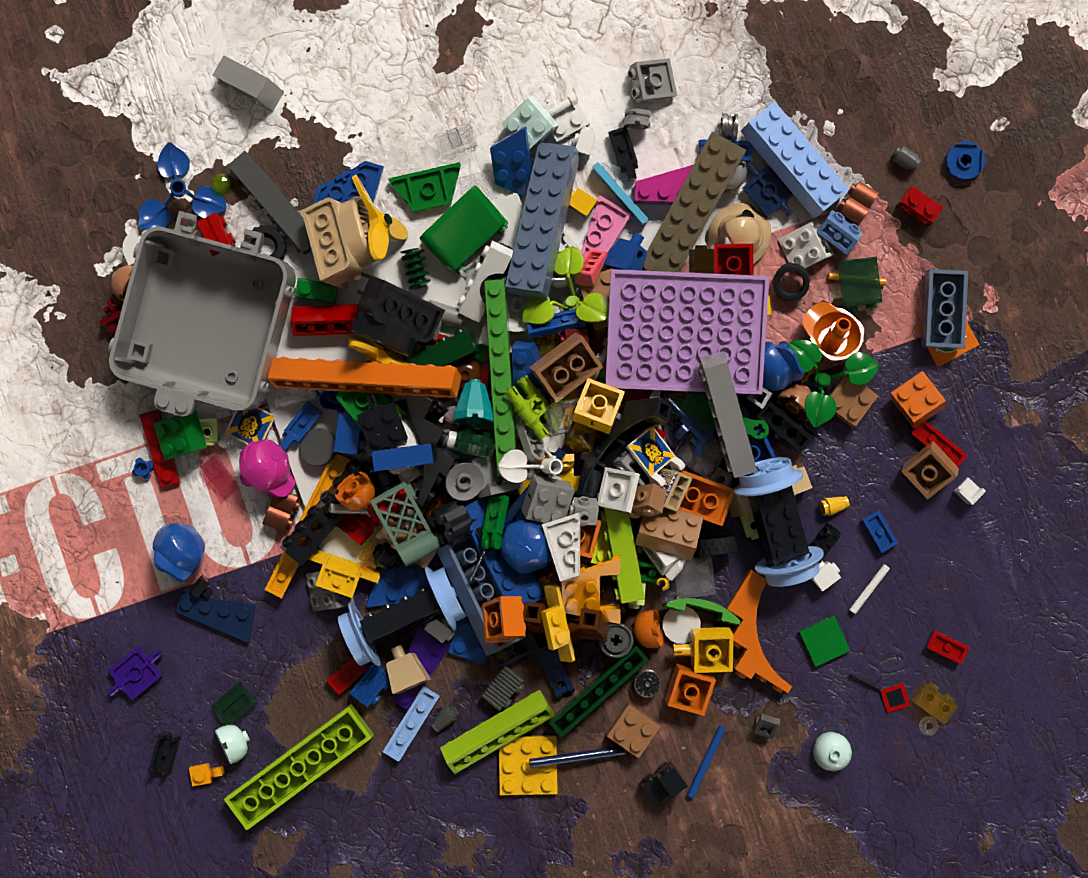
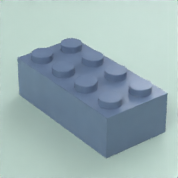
[921,269,968,350]

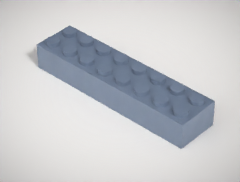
[505,142,580,300]

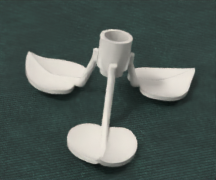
[498,418,565,483]

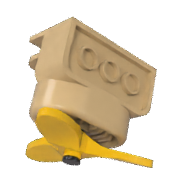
[301,175,408,290]

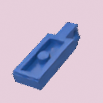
[279,401,323,451]

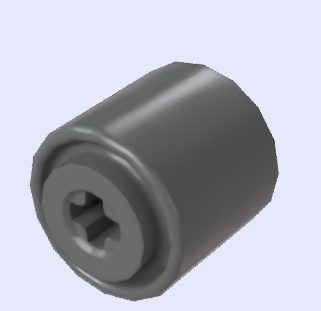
[598,622,633,658]

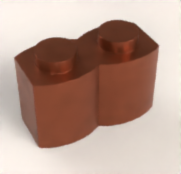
[837,181,879,226]
[262,492,301,533]

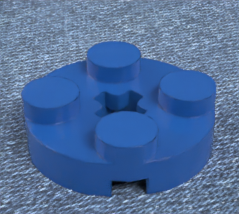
[945,141,985,180]

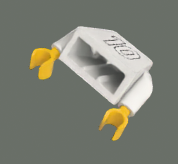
[634,540,687,591]

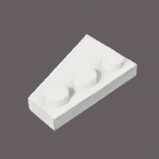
[542,512,580,581]

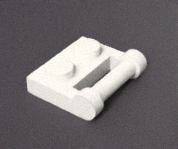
[547,94,590,143]

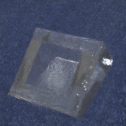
[602,162,621,182]

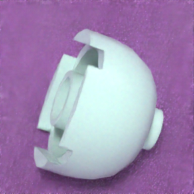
[215,725,250,764]
[812,732,852,771]

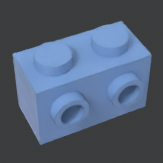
[816,210,863,255]

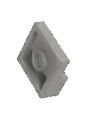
[628,58,677,104]

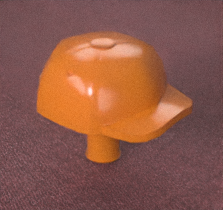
[801,302,864,362]

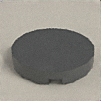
[300,428,337,467]

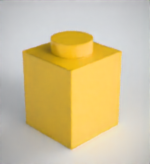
[569,188,597,219]

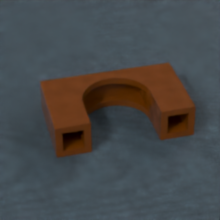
[523,602,610,642]

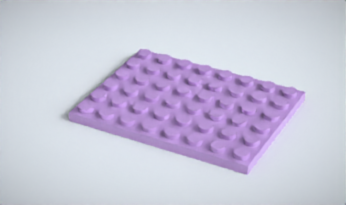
[605,269,769,394]

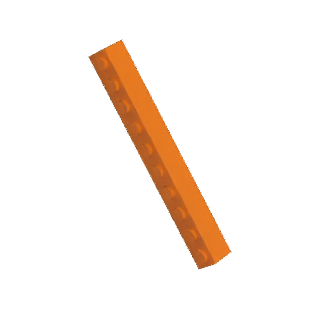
[267,357,461,398]

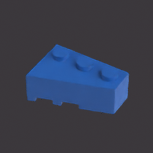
[512,341,551,403]

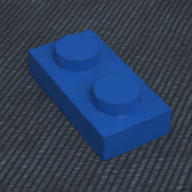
[861,510,898,553]

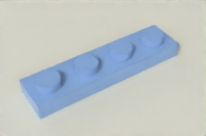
[383,686,440,762]

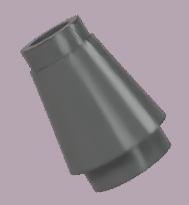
[431,704,459,732]

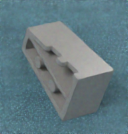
[213,55,284,111]

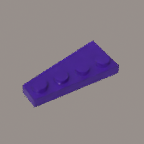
[391,627,450,710]

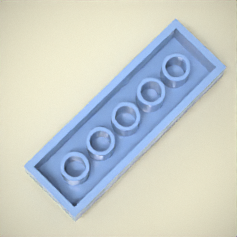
[741,102,849,219]

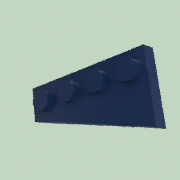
[176,592,256,643]

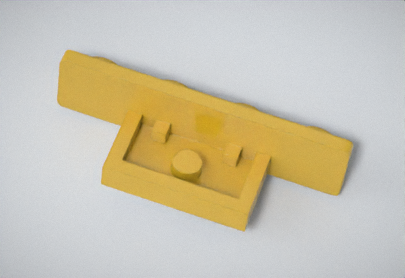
[541,585,575,662]

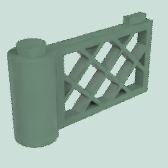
[370,482,440,567]

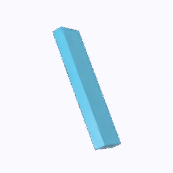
[592,162,648,226]

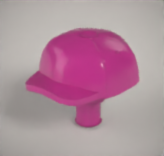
[239,439,296,498]

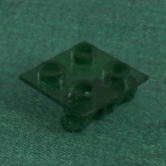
[454,425,495,458]

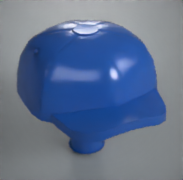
[763,341,804,391]
[500,519,553,574]
[152,523,205,582]

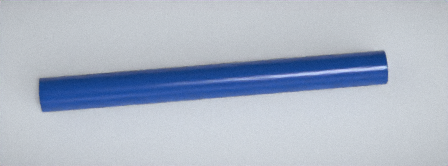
[687,725,726,798]

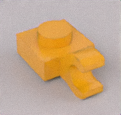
[189,763,225,787]

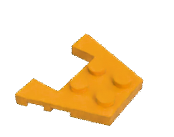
[561,555,620,624]

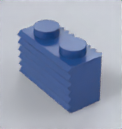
[350,663,390,707]

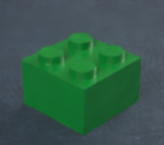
[154,411,207,460]

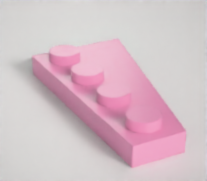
[581,195,632,260]

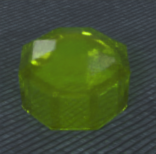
[212,174,231,193]

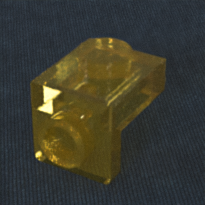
[359,538,380,570]

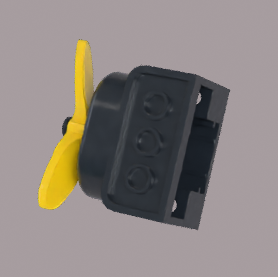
[347,272,445,365]

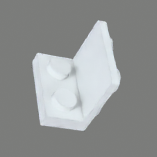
[778,220,834,273]

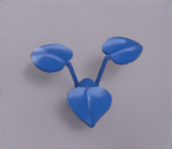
[138,142,227,230]

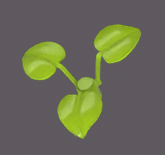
[523,246,609,325]

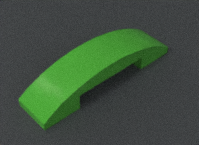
[662,598,740,626]

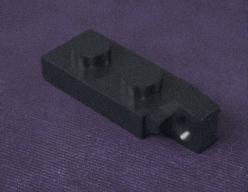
[608,126,638,182]

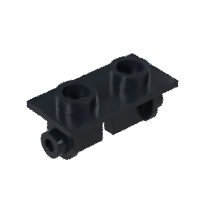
[809,523,841,562]

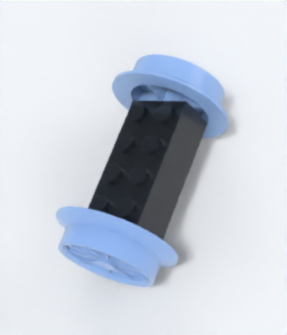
[734,457,824,587]
[338,566,467,666]

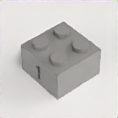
[521,474,575,523]

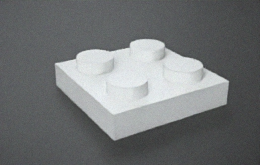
[597,467,640,513]

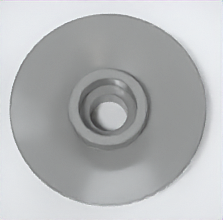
[445,463,484,501]

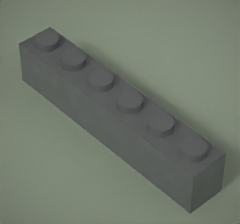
[228,151,311,255]

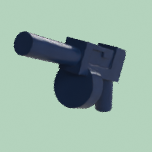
[662,394,714,458]

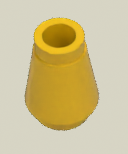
[819,496,850,517]

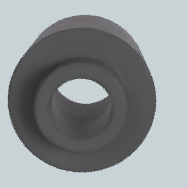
[892,145,922,172]

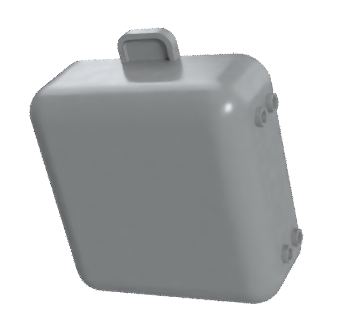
[108,211,296,416]

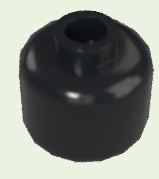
[372,542,402,571]

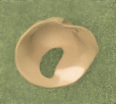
[708,203,771,264]

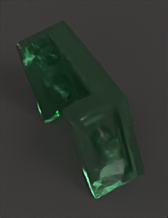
[835,256,882,311]

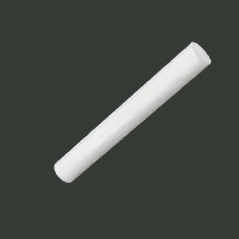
[849,564,890,614]

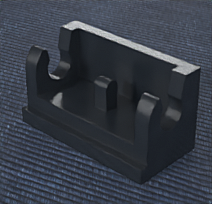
[148,731,181,775]

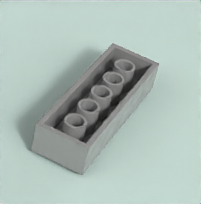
[698,351,757,478]

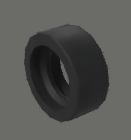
[773,263,810,301]

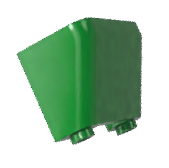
[419,185,508,275]

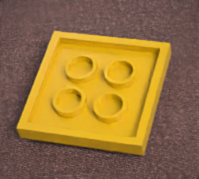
[499,735,557,795]

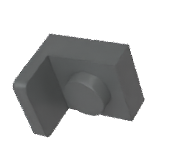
[754,714,780,739]

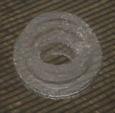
[919,716,938,736]

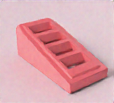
[574,250,608,287]

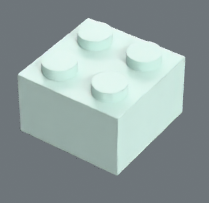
[501,97,559,152]

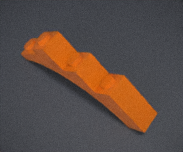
[725,569,792,693]

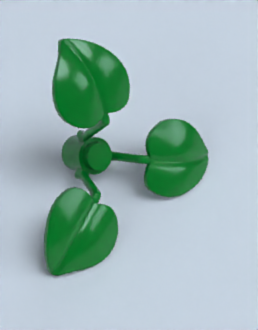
[788,340,878,427]

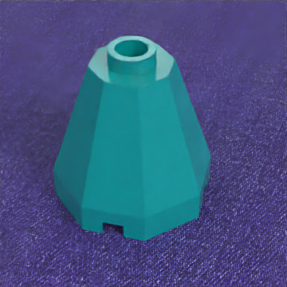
[453,379,494,428]

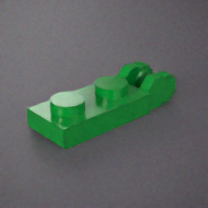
[481,495,510,550]

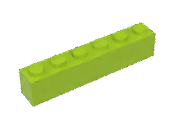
[597,487,645,604]
[440,690,555,774]

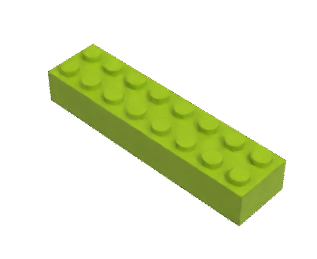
[224,704,374,830]

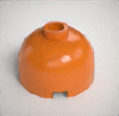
[335,472,375,511]
[631,609,664,648]

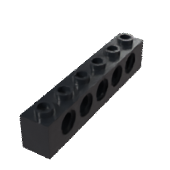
[280,459,365,566]

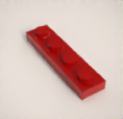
[139,409,181,488]

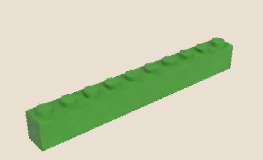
[485,279,517,476]

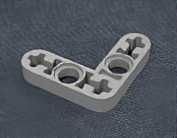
[514,408,562,464]

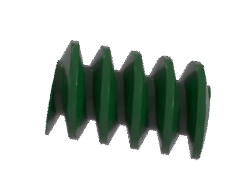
[400,248,431,290]

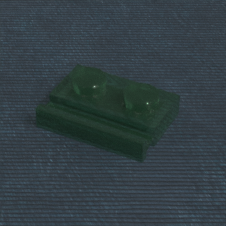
[210,682,258,726]

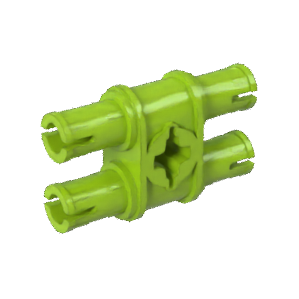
[504,375,561,440]

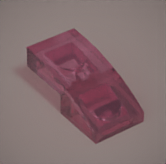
[200,455,240,499]

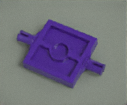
[107,646,163,700]

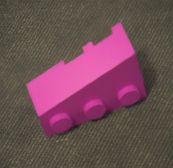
[634,165,693,205]

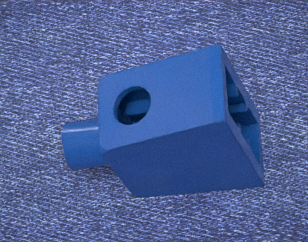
[603,232,647,270]

